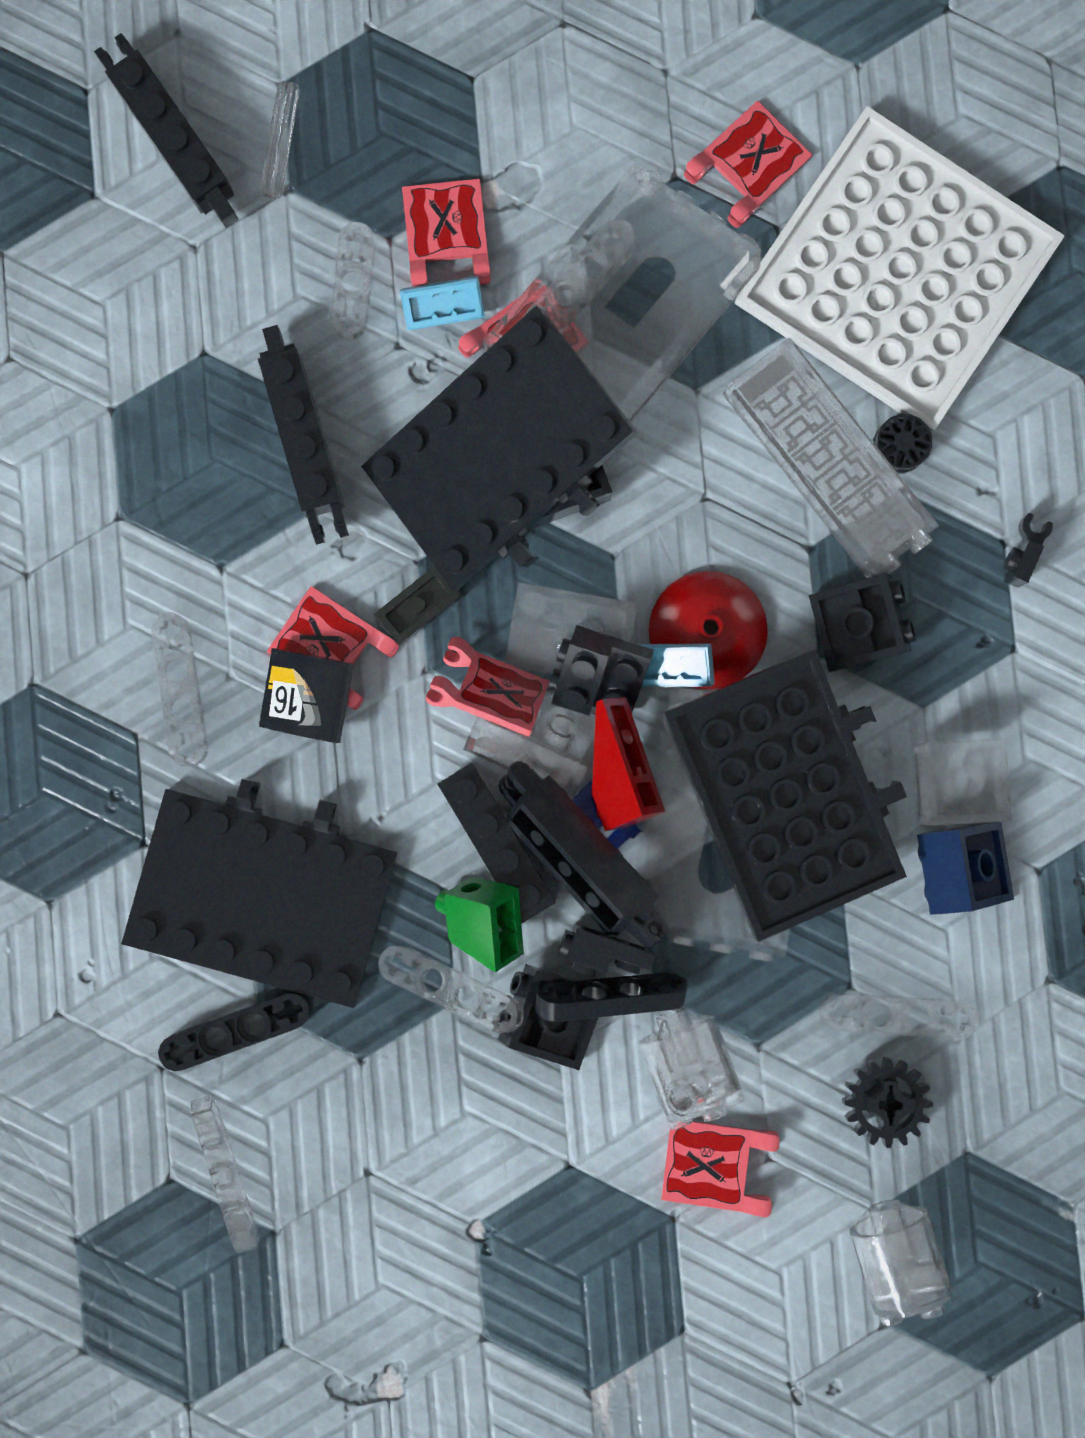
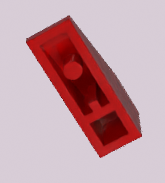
[592,697,666,832]

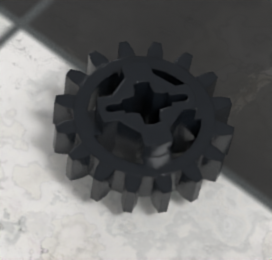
[842,1057,933,1148]

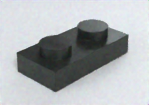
[374,566,462,646]

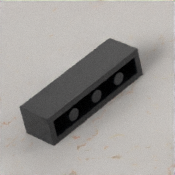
[437,763,556,924]

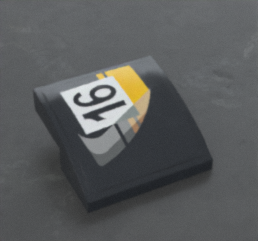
[259,648,354,743]

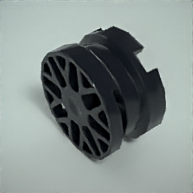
[871,414,932,475]

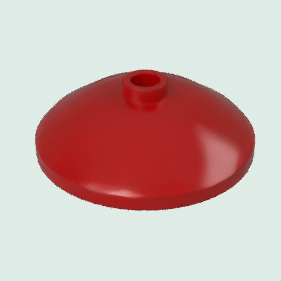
[648,571,768,690]

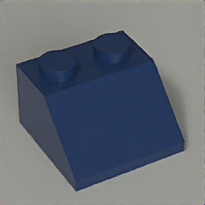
[917,821,1014,915]

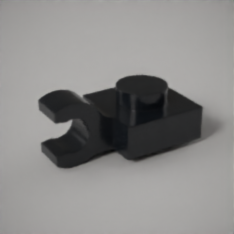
[1003,513,1053,588]

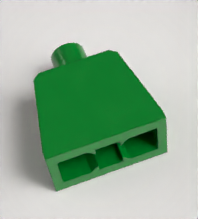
[435,877,524,972]

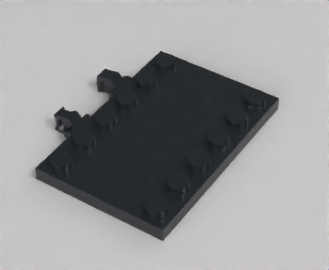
[361,305,638,590]
[662,649,907,942]
[121,778,398,1008]

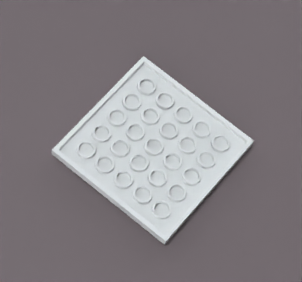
[734,106,1064,433]

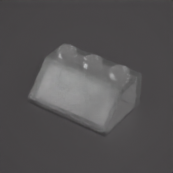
[506,582,638,674]
[463,690,596,800]

